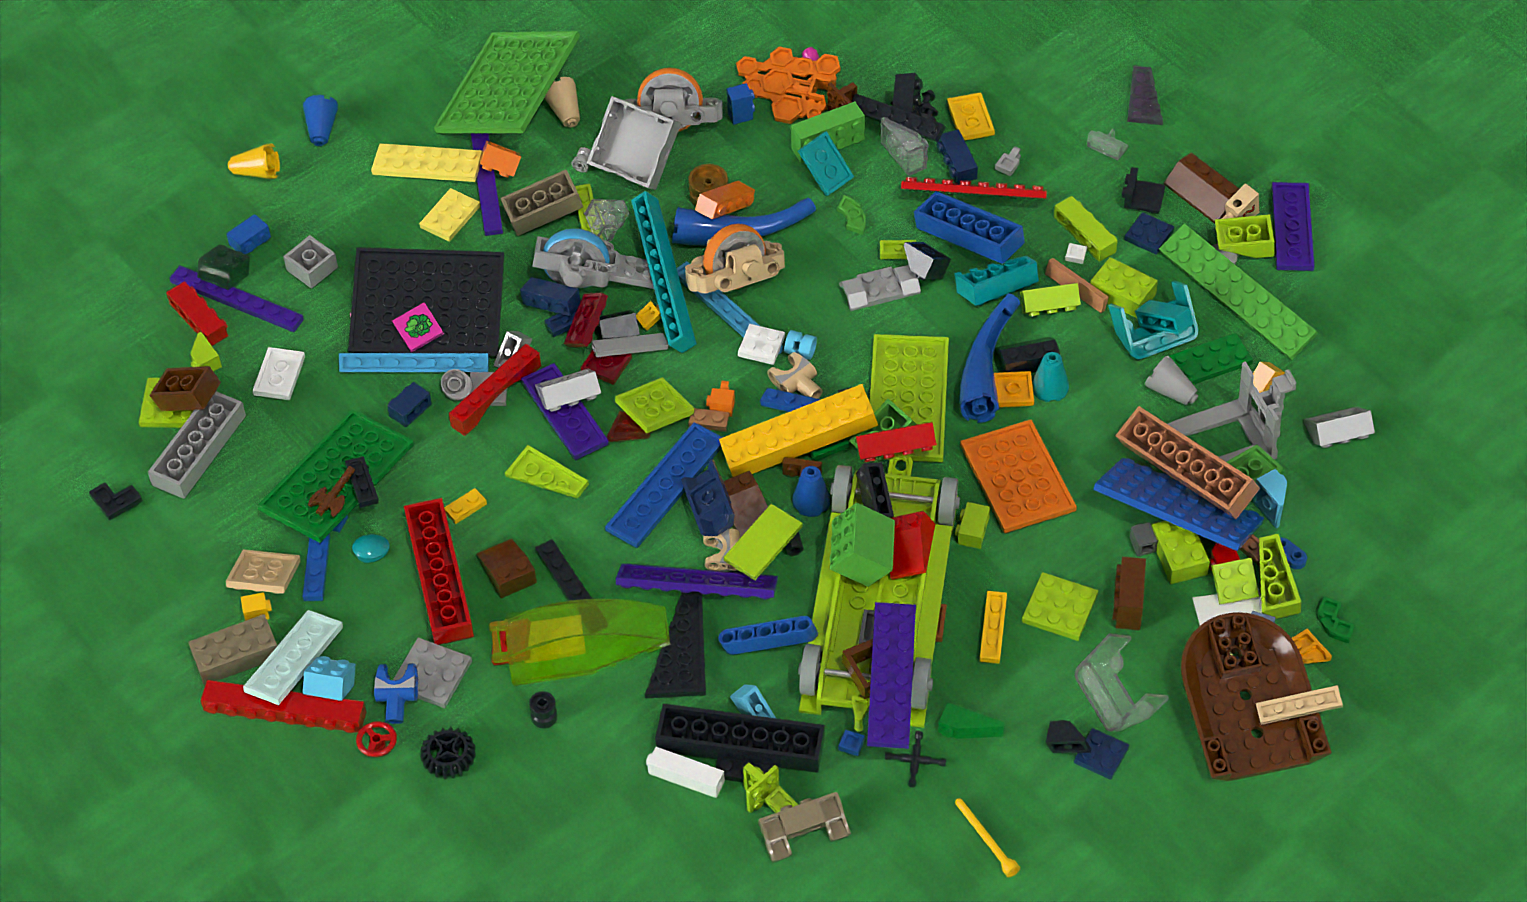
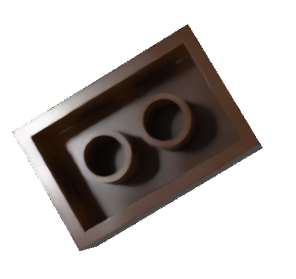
[149,366,221,411]
[1113,556,1146,630]

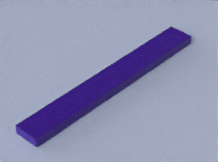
[471,133,503,236]

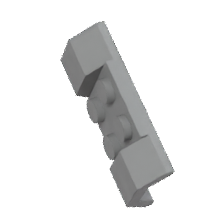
[839,264,921,311]

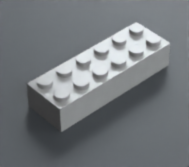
[148,392,246,499]

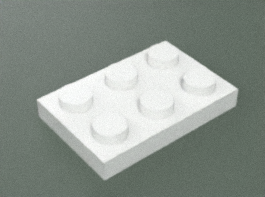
[253,347,305,400]

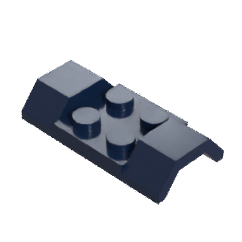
[681,459,735,536]

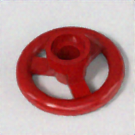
[356,721,397,757]

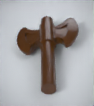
[308,466,355,517]

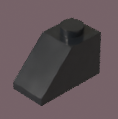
[1046,720,1091,753]

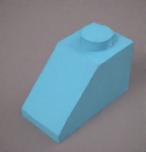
[730,684,776,718]

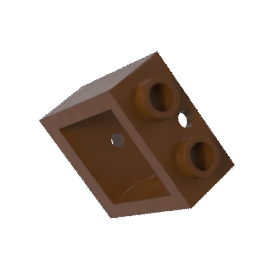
[842,639,873,699]

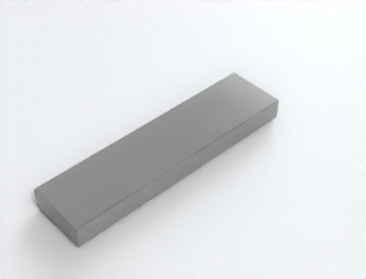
[591,333,669,357]

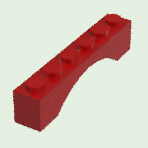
[449,344,541,436]

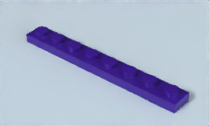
[170,265,304,332]

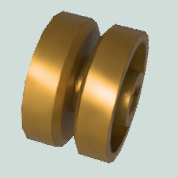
[688,164,728,206]

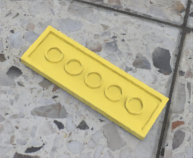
[371,144,482,182]

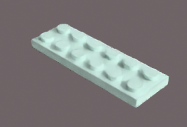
[243,610,343,705]

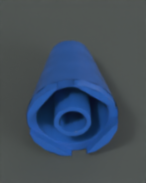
[303,95,338,146]
[792,466,831,517]

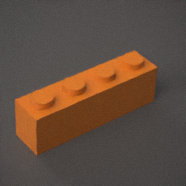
[695,181,755,219]

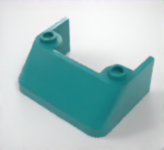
[1108,281,1199,359]

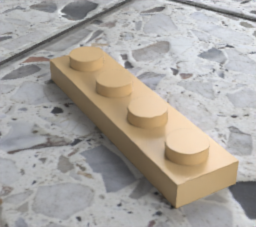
[1256,685,1343,725]

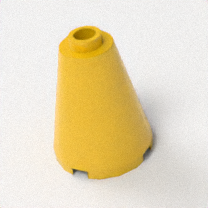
[228,143,280,179]

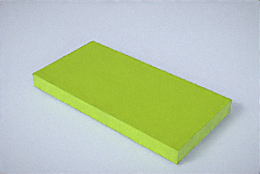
[723,504,803,580]

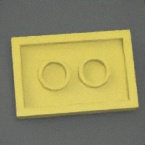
[419,188,481,242]

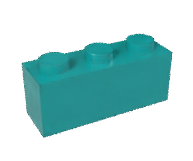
[1135,300,1194,335]

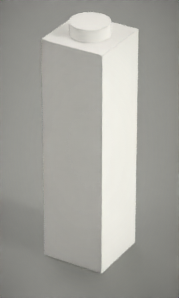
[646,747,725,798]

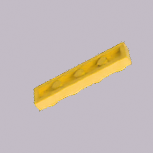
[980,591,1007,664]

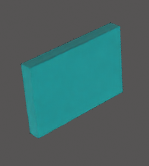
[798,131,854,196]

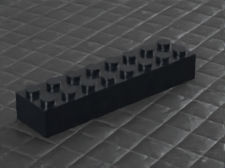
[655,703,825,773]

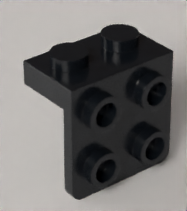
[1122,167,1165,213]

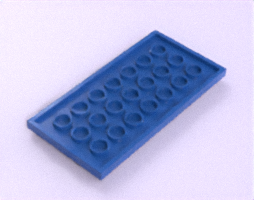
[1093,458,1264,551]

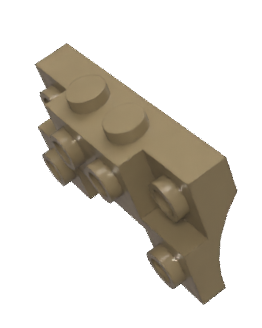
[758,792,851,863]

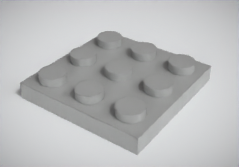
[393,638,472,708]

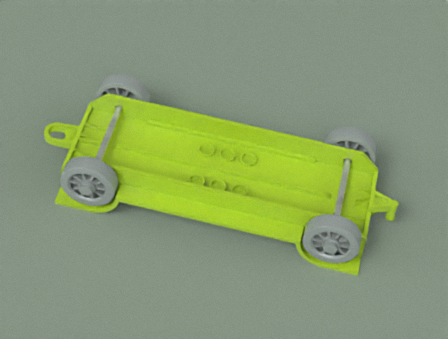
[798,453,960,732]

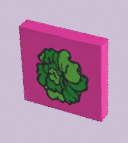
[392,303,444,353]

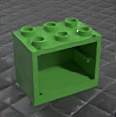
[830,503,895,587]

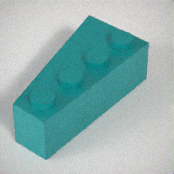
[954,256,1039,306]

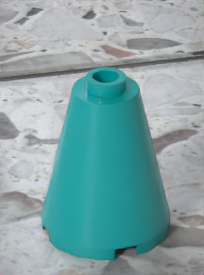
[1032,352,1069,402]

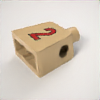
[1221,183,1259,219]

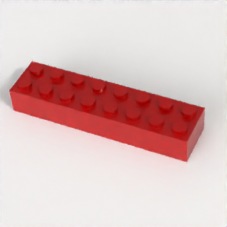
[404,498,474,645]

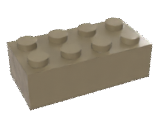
[500,169,583,236]
[188,614,277,686]

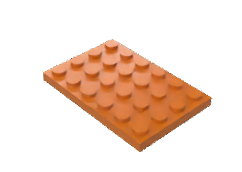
[960,420,1077,534]

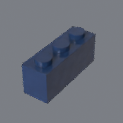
[936,129,978,183]
[520,277,581,316]

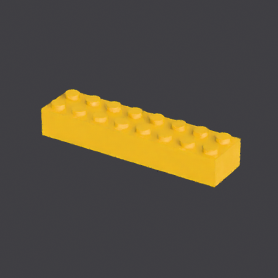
[719,384,878,477]

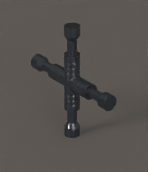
[885,731,947,788]

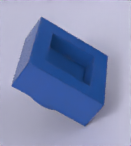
[838,729,865,756]

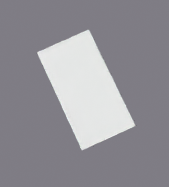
[1192,589,1261,625]

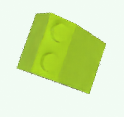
[1215,214,1274,258]

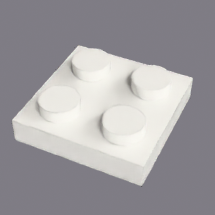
[738,324,785,365]

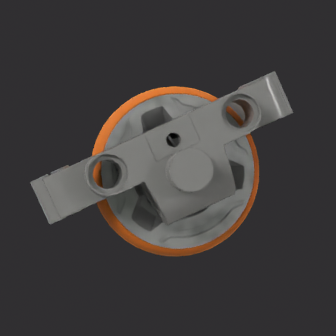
[624,68,723,132]

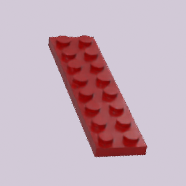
[901,177,1047,198]

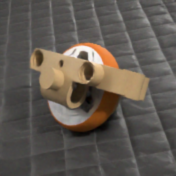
[685,224,785,293]

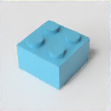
[303,656,356,701]

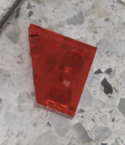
[607,411,652,442]

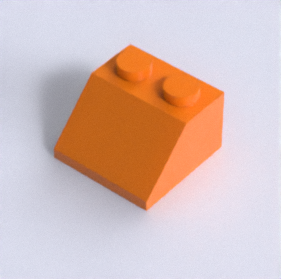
[480,140,521,178]

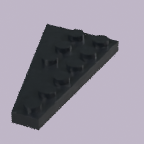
[645,591,706,698]

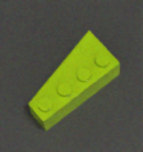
[1259,534,1301,619]

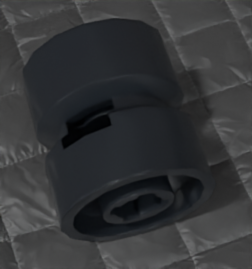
[529,691,558,729]

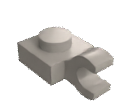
[995,146,1021,176]

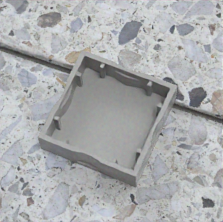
[587,96,681,190]

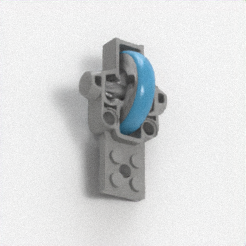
[532,229,654,289]

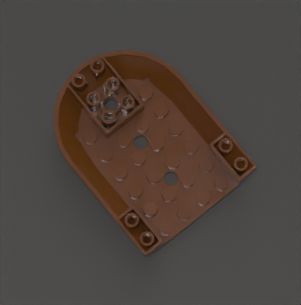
[1181,612,1332,781]

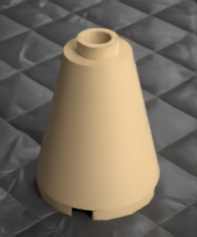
[544,77,580,128]

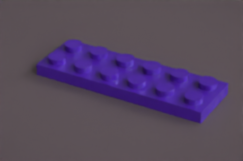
[1271,182,1314,271]
[521,363,609,460]

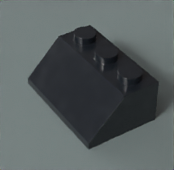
[995,337,1060,373]

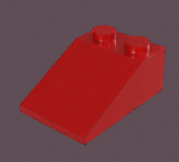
[890,511,936,580]

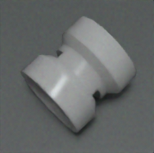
[572,147,591,172]

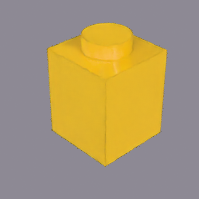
[241,592,272,621]

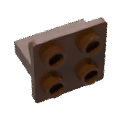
[827,82,857,111]

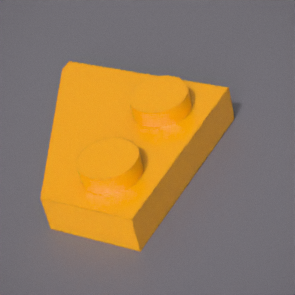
[1292,629,1332,664]

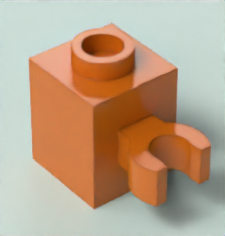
[706,381,735,417]

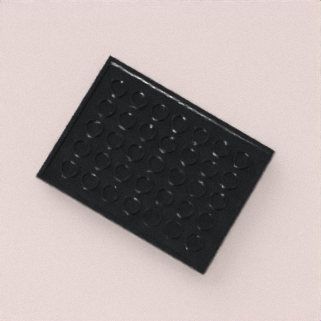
[348,247,505,358]

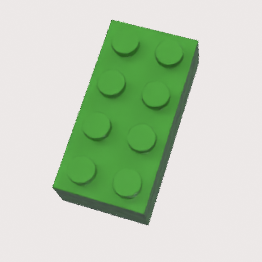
[791,102,865,163]

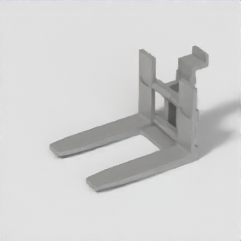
[1168,362,1297,462]

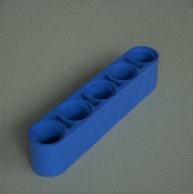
[718,616,818,655]

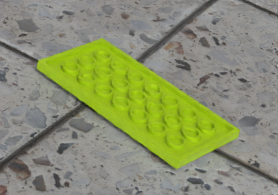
[870,334,949,462]

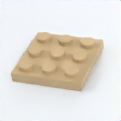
[226,549,300,594]

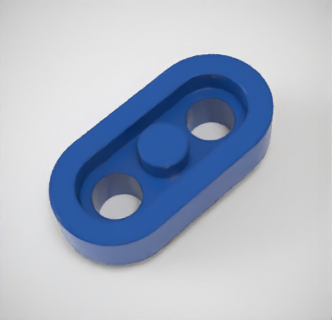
[1280,537,1307,570]

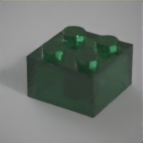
[197,244,250,290]

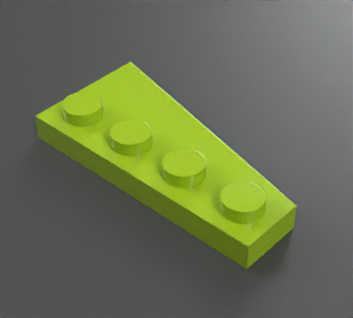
[505,445,589,499]

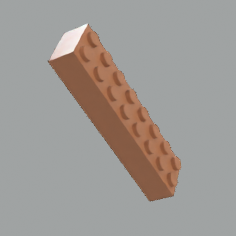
[1115,406,1260,519]

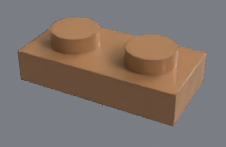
[689,408,730,432]

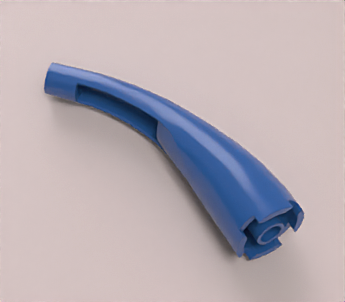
[672,197,816,246]
[960,293,1020,423]

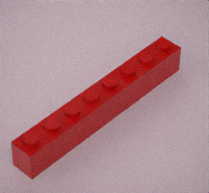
[201,680,367,733]

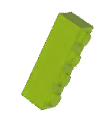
[1054,196,1118,262]

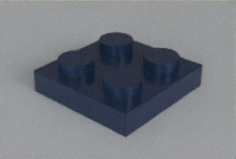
[1124,212,1174,255]
[1074,728,1130,780]

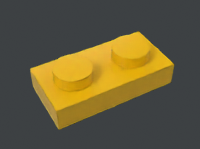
[444,488,487,524]

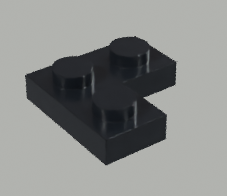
[89,482,143,521]

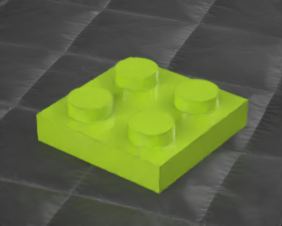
[1211,558,1260,605]

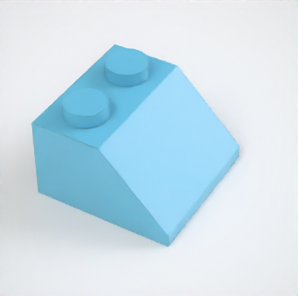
[1252,469,1287,528]

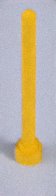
[955,798,1020,878]

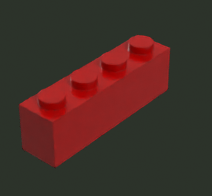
[166,281,228,346]
[856,422,937,462]

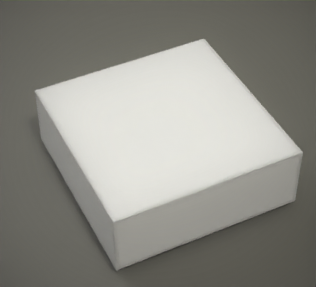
[1065,243,1087,264]

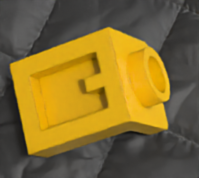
[636,301,662,331]

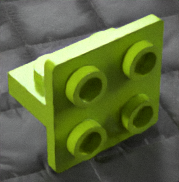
[743,763,779,813]

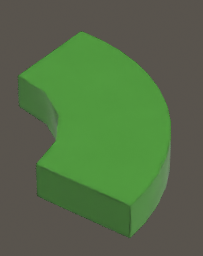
[837,195,866,235]

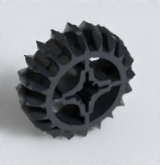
[420,726,476,780]

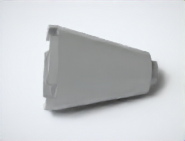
[1144,355,1199,405]

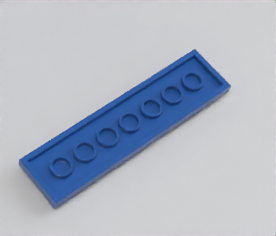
[605,422,723,548]

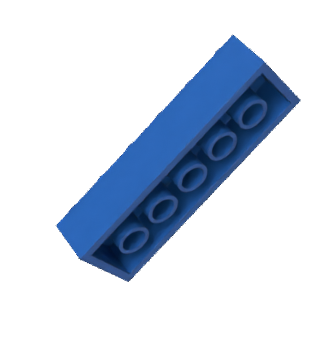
[914,191,1025,264]

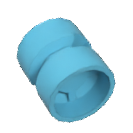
[784,330,817,360]

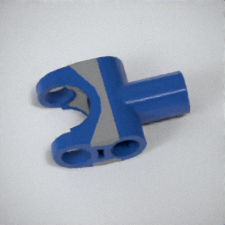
[374,663,419,724]

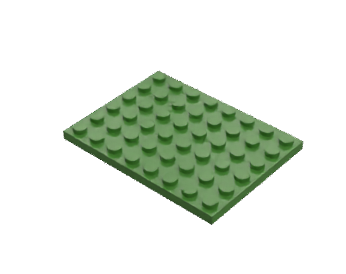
[434,31,580,133]

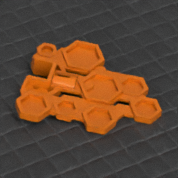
[736,46,841,124]

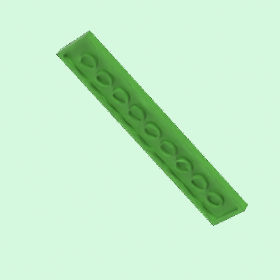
[1159,223,1318,361]

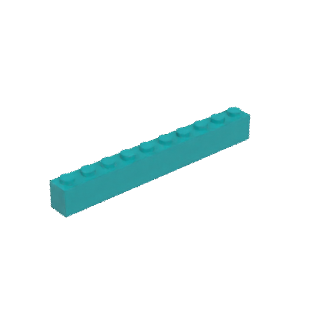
[631,191,696,353]

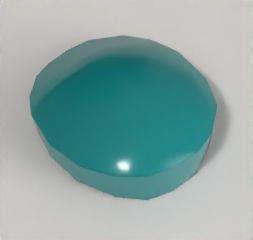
[352,534,390,563]

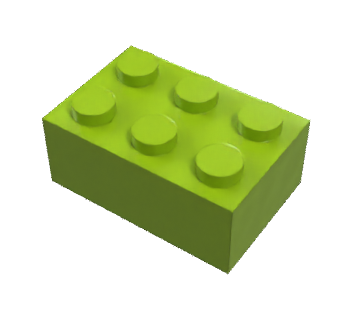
[1091,257,1158,318]
[1152,521,1210,584]

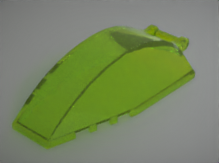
[489,599,670,686]

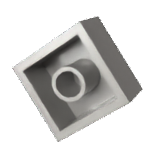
[283,235,338,289]

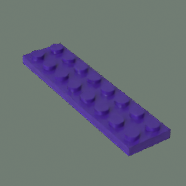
[616,563,778,599]
[867,602,916,749]

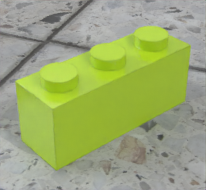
[1020,283,1081,317]

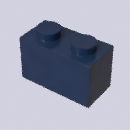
[387,382,432,428]

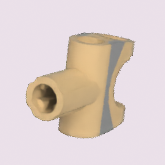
[767,352,823,399]
[703,529,740,572]

